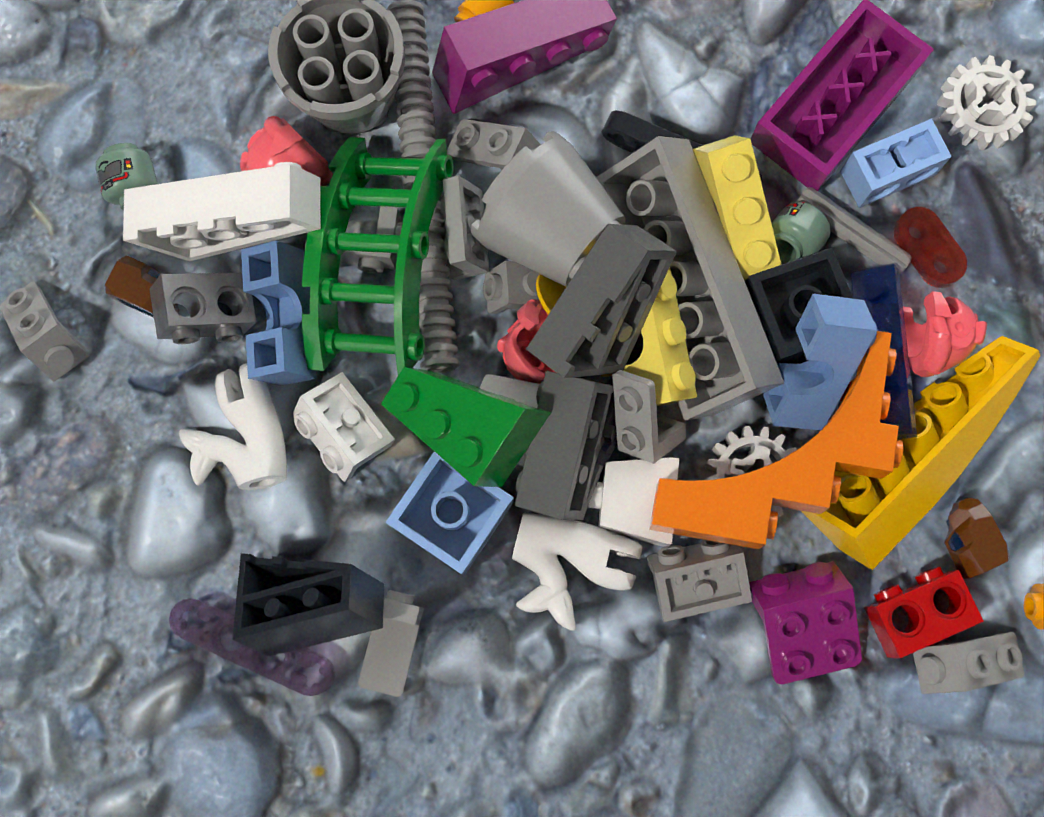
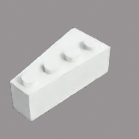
[123,162,321,261]

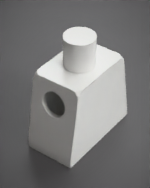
[588,457,679,547]

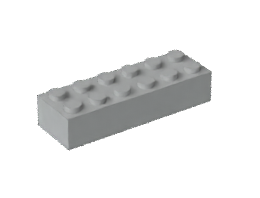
[596,136,784,421]

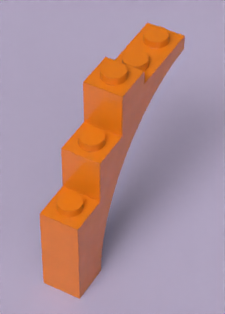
[649,331,903,549]

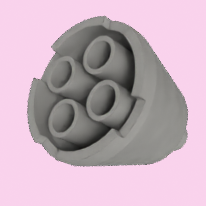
[268,0,405,134]
[471,131,626,287]

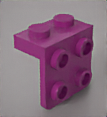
[749,561,862,685]

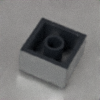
[745,248,853,365]

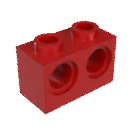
[864,566,984,658]

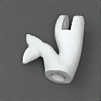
[179,363,287,490]
[512,512,643,631]

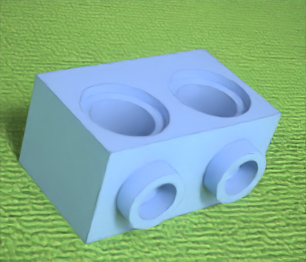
[840,119,952,208]

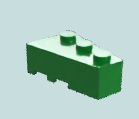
[381,367,552,487]

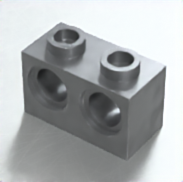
[150,272,256,344]

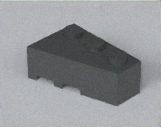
[526,224,676,378]
[515,371,616,520]

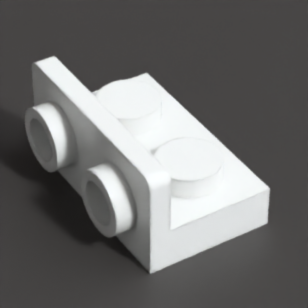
[293,372,395,482]

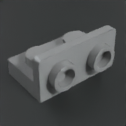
[441,175,489,280]
[647,539,752,622]

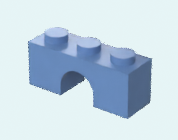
[241,240,317,386]
[763,294,878,431]

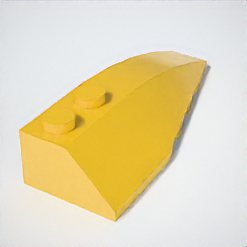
[801,336,1040,570]

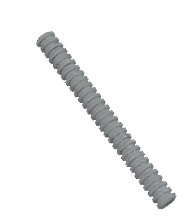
[387,0,459,373]

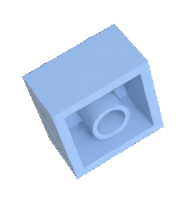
[385,451,514,576]

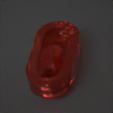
[894,207,967,288]

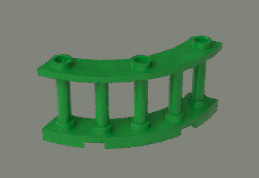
[302,137,453,375]

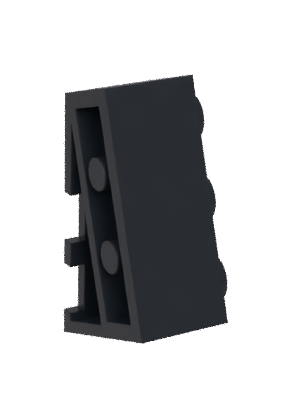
[232,553,384,657]

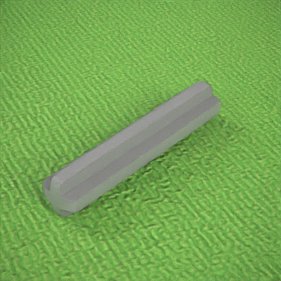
[797,187,912,276]

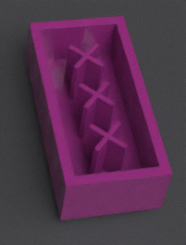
[751,0,934,191]

